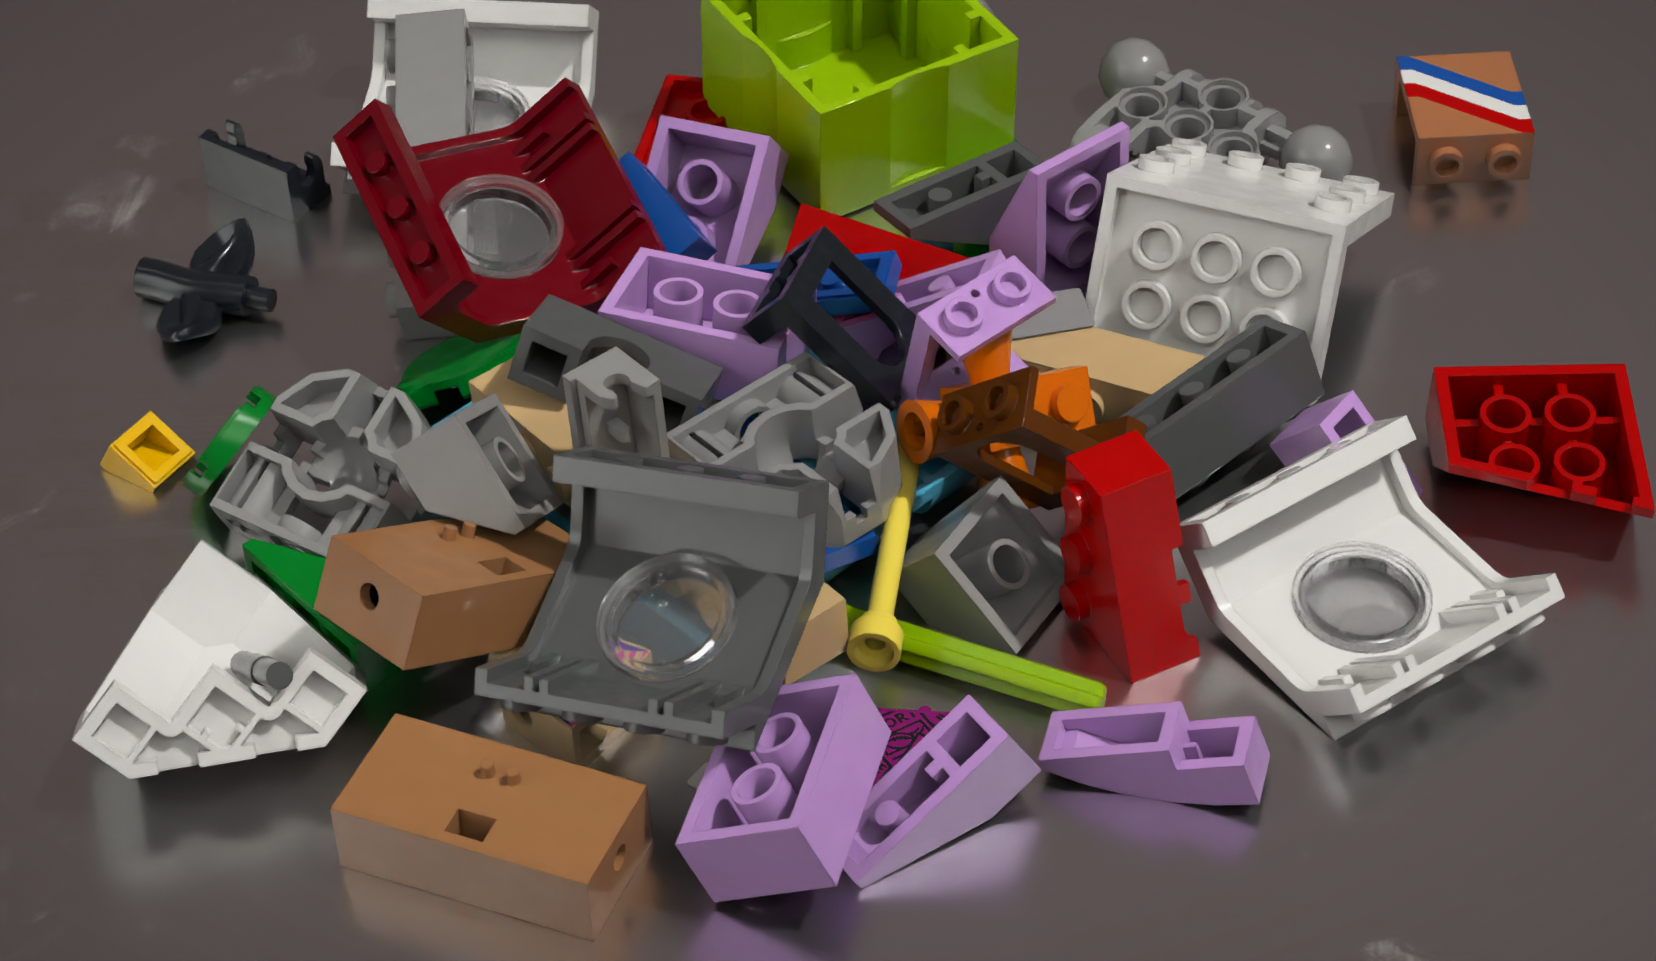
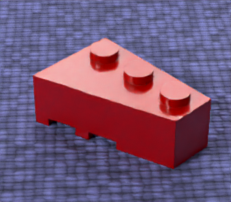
[1059,430,1200,684]

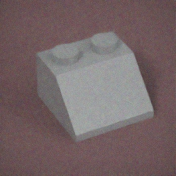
[391,393,563,535]

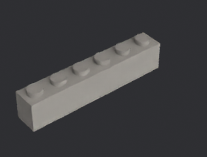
[385,8,476,340]

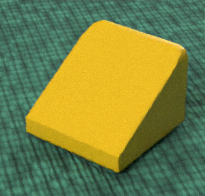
[100,411,196,493]

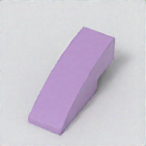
[1038,701,1270,805]

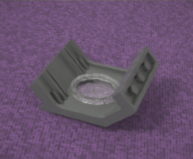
[474,446,829,752]

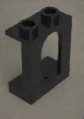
[742,226,916,412]

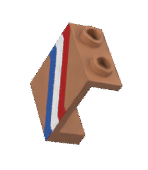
[1392,51,1535,185]

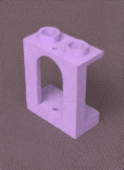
[897,255,1057,408]

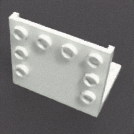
[1085,138,1395,407]

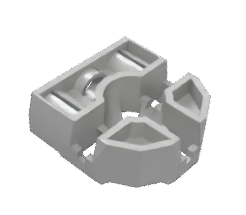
[667,351,902,548]
[209,369,433,558]

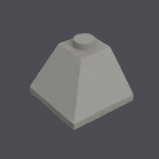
[899,475,1064,655]

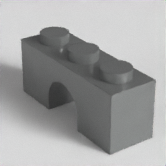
[507,294,724,437]

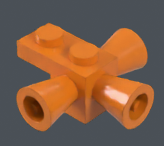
[896,330,1096,510]

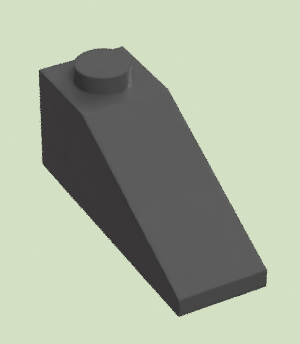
[874,140,1044,245]

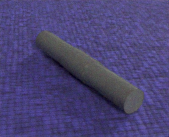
[230,651,293,689]

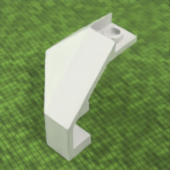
[72,539,367,779]

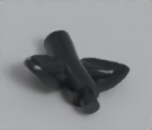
[133,218,277,342]

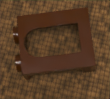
[934,366,1147,510]

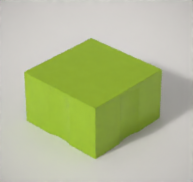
[700,0,1019,216]

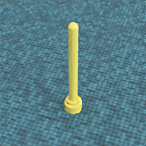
[846,442,920,672]

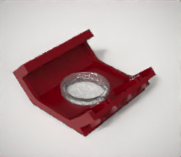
[333,77,668,343]

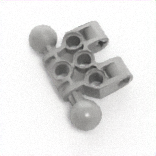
[1069,38,1353,182]

